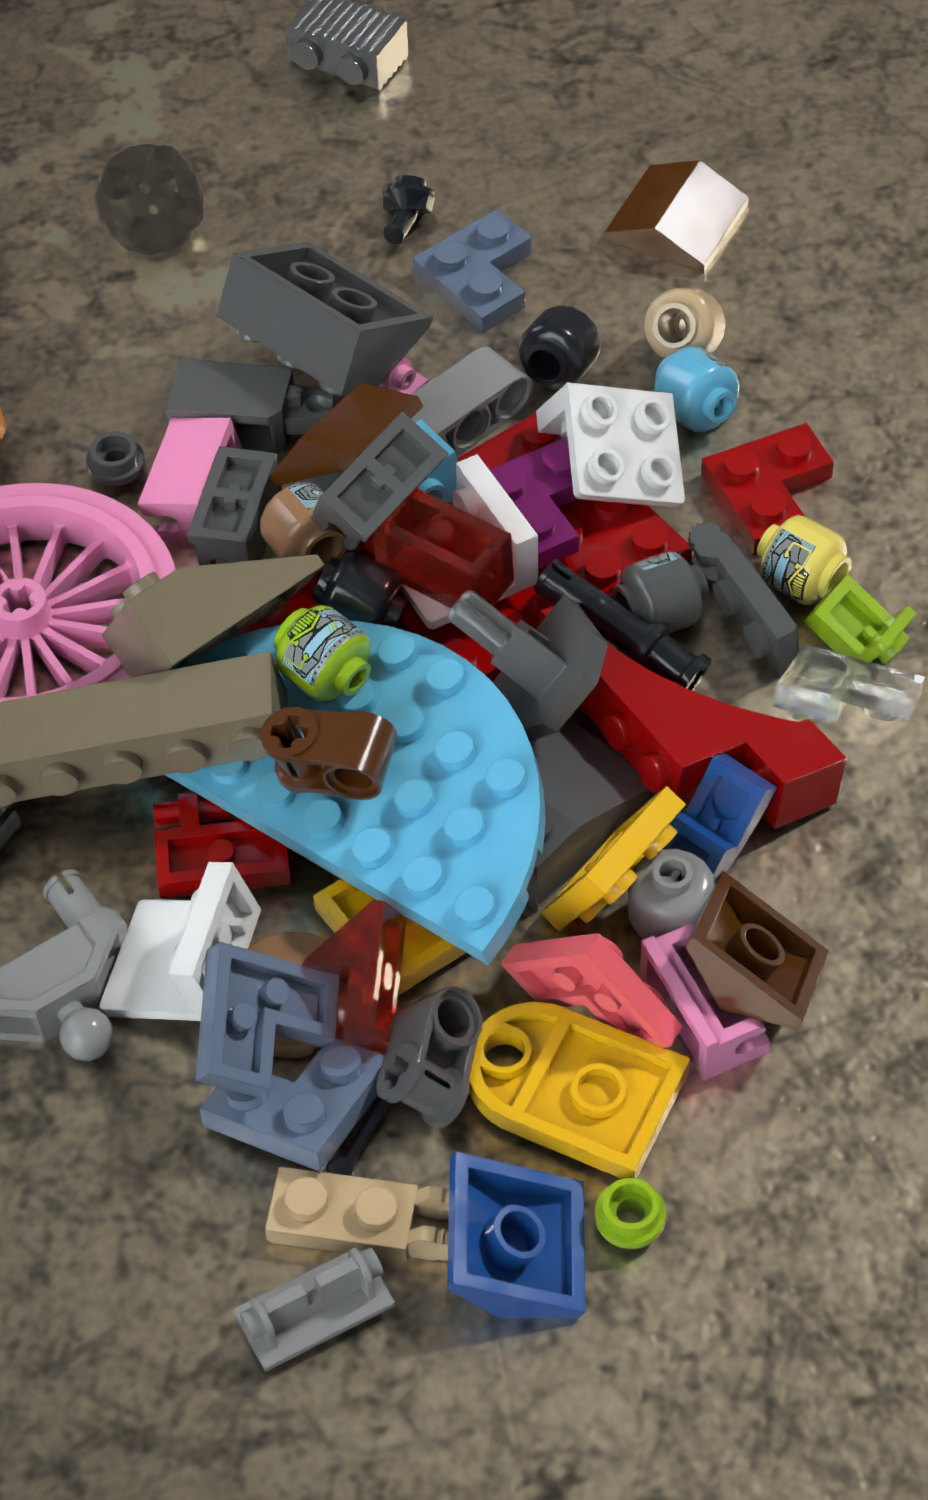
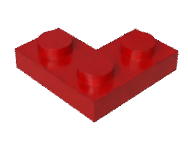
[701,423,834,556]

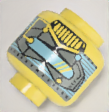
[757,515,852,605]

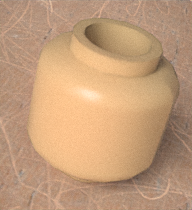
[644,288,725,359]

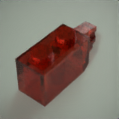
[364,488,514,608]

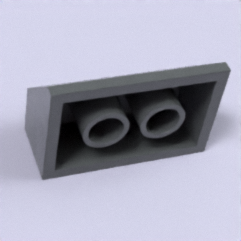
[216,241,433,396]

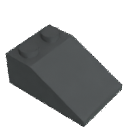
[526,719,656,912]

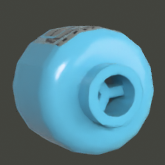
[654,346,740,432]

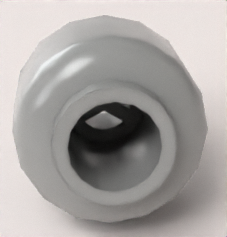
[627,849,715,939]

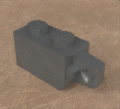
[164,358,335,455]

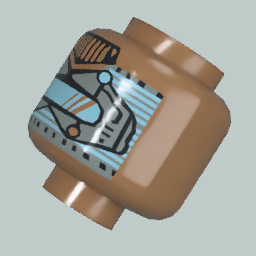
[260,483,346,572]

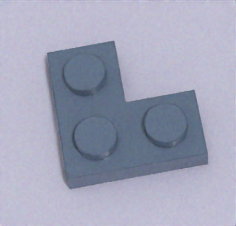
[412,209,532,334]
[195,942,339,1097]
[199,1038,386,1172]

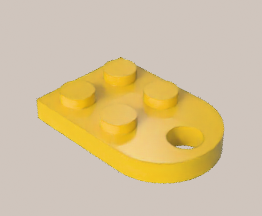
[469,1002,691,1179]

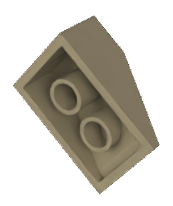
[102,554,324,677]

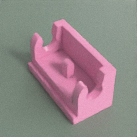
[138,418,243,540]
[640,923,771,1081]

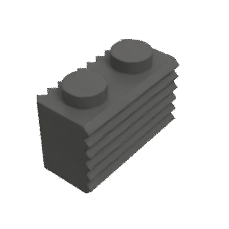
[286,0,408,91]

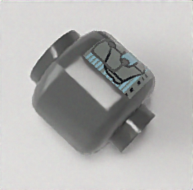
[613,551,709,635]

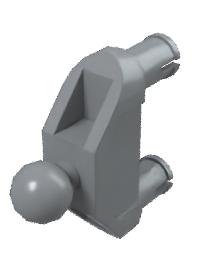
[0,869,127,1062]

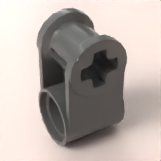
[376,986,482,1129]

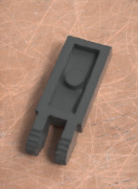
[688,521,800,676]

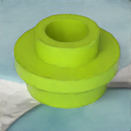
[595,1178,666,1249]

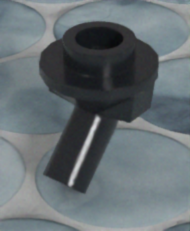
[382,175,436,245]

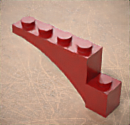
[539,605,847,829]

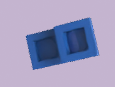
[663,754,777,881]

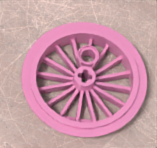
[0,483,176,702]

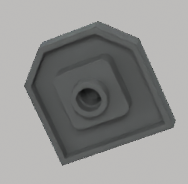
[447,590,608,742]

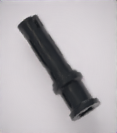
[534,559,712,691]

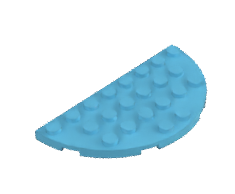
[166,621,546,966]

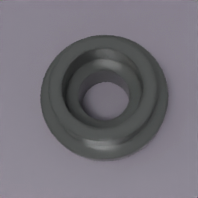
[86,431,145,486]

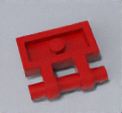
[153,792,291,899]

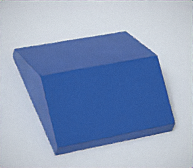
[447,1152,585,1318]

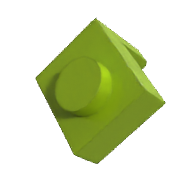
[803,574,917,672]

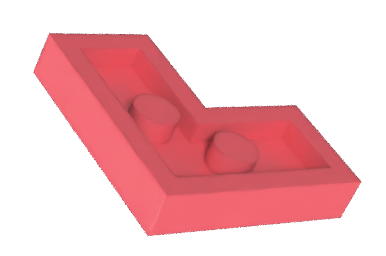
[501,933,683,1048]

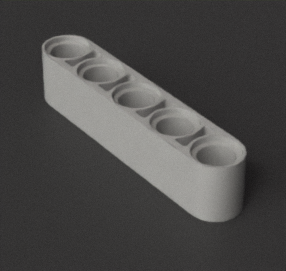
[286,347,533,490]

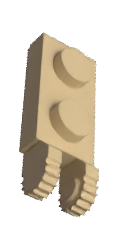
[265,1166,449,1262]

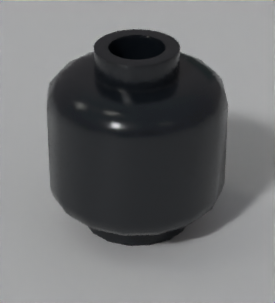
[518,305,601,391]
[311,551,408,628]

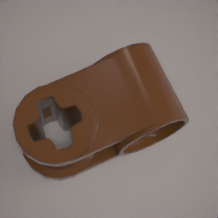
[260,707,397,800]

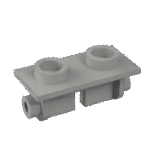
[233,1246,395,1372]

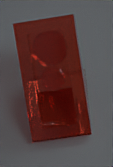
[302,900,407,1051]

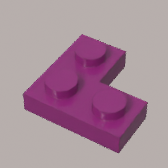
[489,437,579,569]

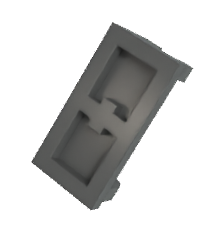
[311,412,449,550]
[187,446,282,566]

